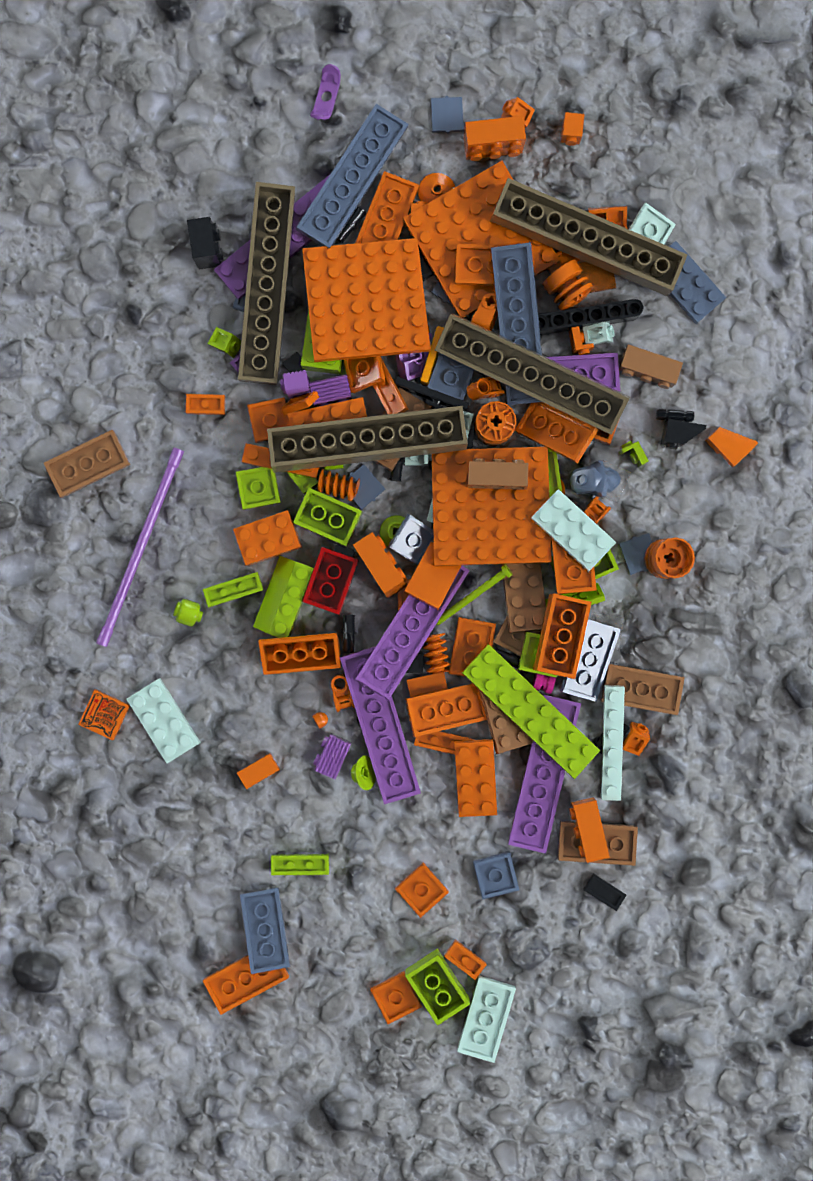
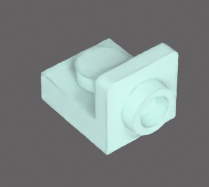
[583,321,615,345]
[405,454,432,466]

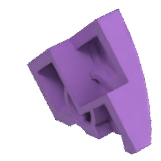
[395,333,432,380]

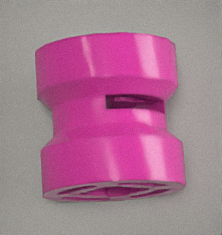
[532,673,556,694]

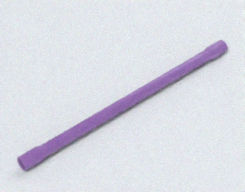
[96,447,184,647]

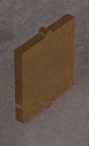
[578,262,617,294]

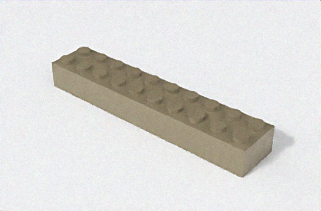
[490,178,687,296]
[238,182,295,386]
[435,314,630,435]
[267,406,468,473]

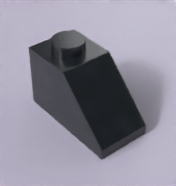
[661,419,707,449]

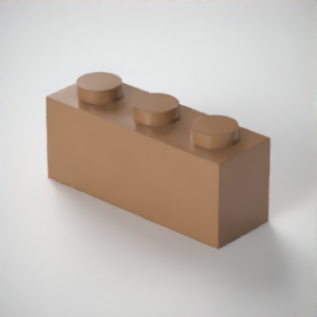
[619,344,683,389]
[468,458,528,490]

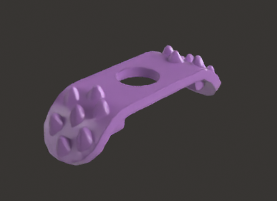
[310,64,341,121]

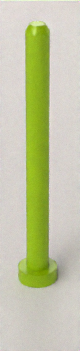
[436,564,513,625]

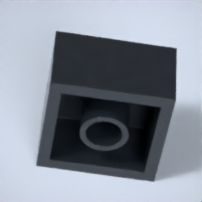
[187,217,224,270]

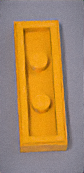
[420,326,444,386]

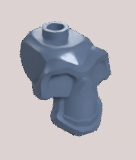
[570,460,621,497]

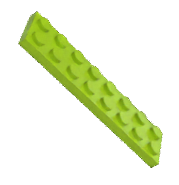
[462,644,600,779]

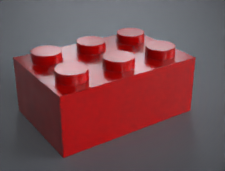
[302,547,359,615]

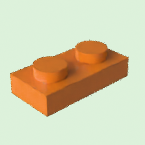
[186,394,226,415]
[444,939,487,980]

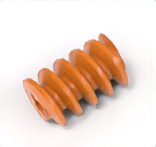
[318,469,360,501]
[423,633,451,674]

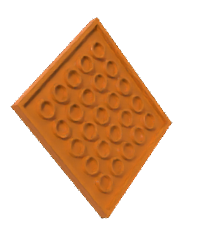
[403,161,560,318]
[302,238,431,363]
[432,447,552,566]

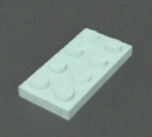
[531,489,616,572]
[127,678,201,764]
[457,975,516,1063]

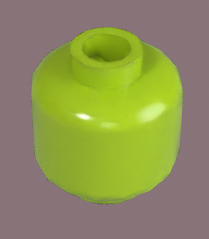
[173,599,203,627]

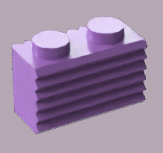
[280,370,311,399]
[309,374,352,407]
[313,734,352,780]

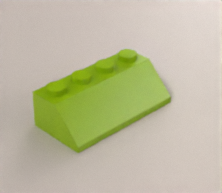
[253,556,314,638]

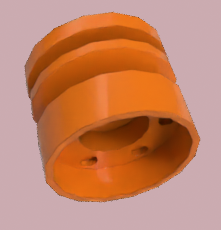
[542,259,594,311]
[474,401,517,446]
[644,537,695,579]

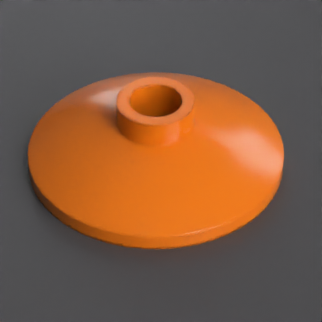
[418,173,455,204]

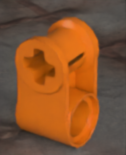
[471,293,498,331]
[466,377,505,400]
[583,496,611,524]
[331,674,355,712]

